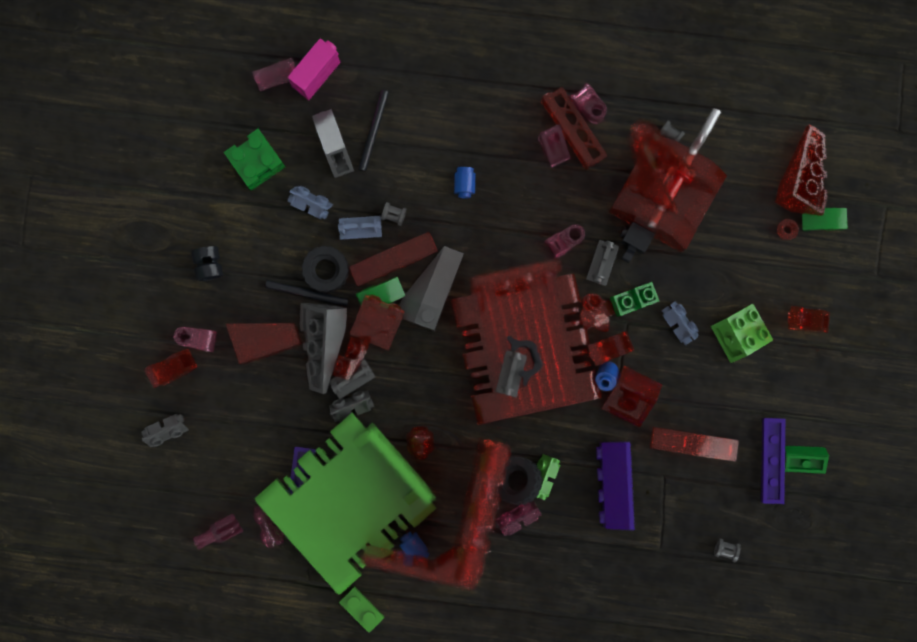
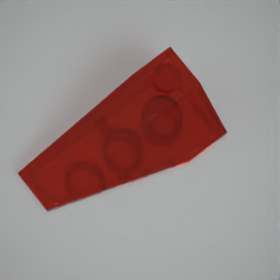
[775,124,828,216]

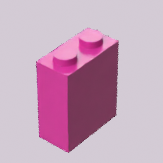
[288,38,340,100]

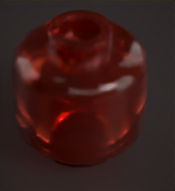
[406,426,434,459]

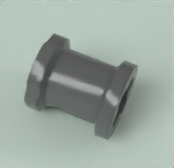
[657,121,685,148]
[381,202,407,226]
[714,538,741,563]

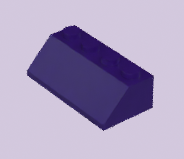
[596,441,634,530]

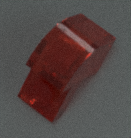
[788,306,830,333]
[588,331,634,366]
[144,349,198,388]

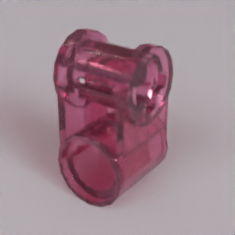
[570,83,607,124]
[544,224,585,260]
[174,327,217,352]

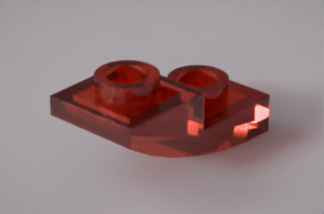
[332,337,370,380]

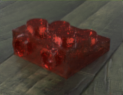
[350,295,405,350]

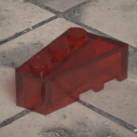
[226,323,303,365]

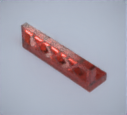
[541,87,607,170]

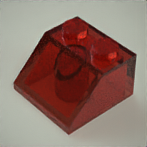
[602,366,662,427]

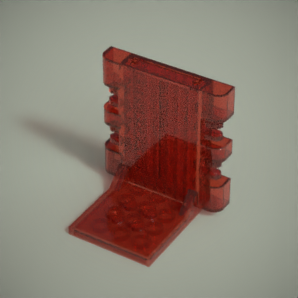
[451,259,602,425]
[362,437,510,590]

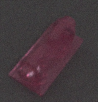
[253,58,296,92]
[496,501,541,536]
[254,506,284,548]

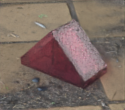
[538,124,571,167]

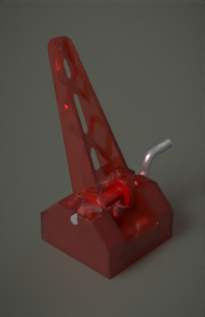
[609,108,727,252]

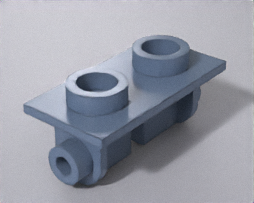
[288,186,333,220]
[338,216,382,240]
[661,301,699,345]

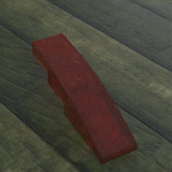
[349,232,438,286]
[650,427,739,462]

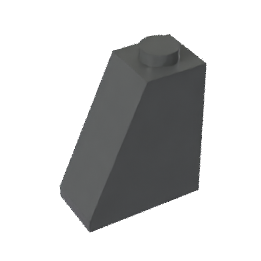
[312,109,354,178]

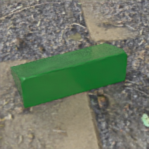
[785,446,829,474]

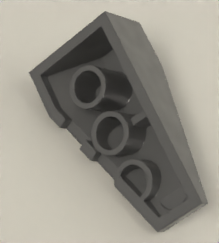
[395,246,464,332]
[300,303,347,394]

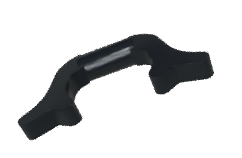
[507,336,543,387]

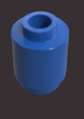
[454,167,476,198]
[595,362,619,391]
[399,532,429,565]

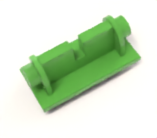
[536,454,561,500]

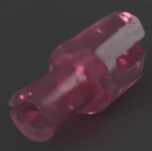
[193,513,243,550]

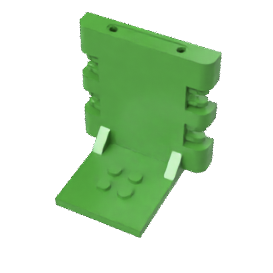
[255,412,437,595]

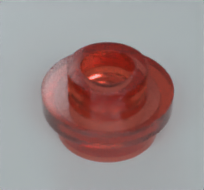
[777,219,799,240]

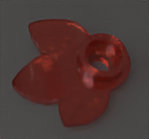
[580,293,616,332]

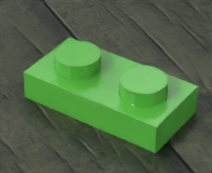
[339,587,385,633]

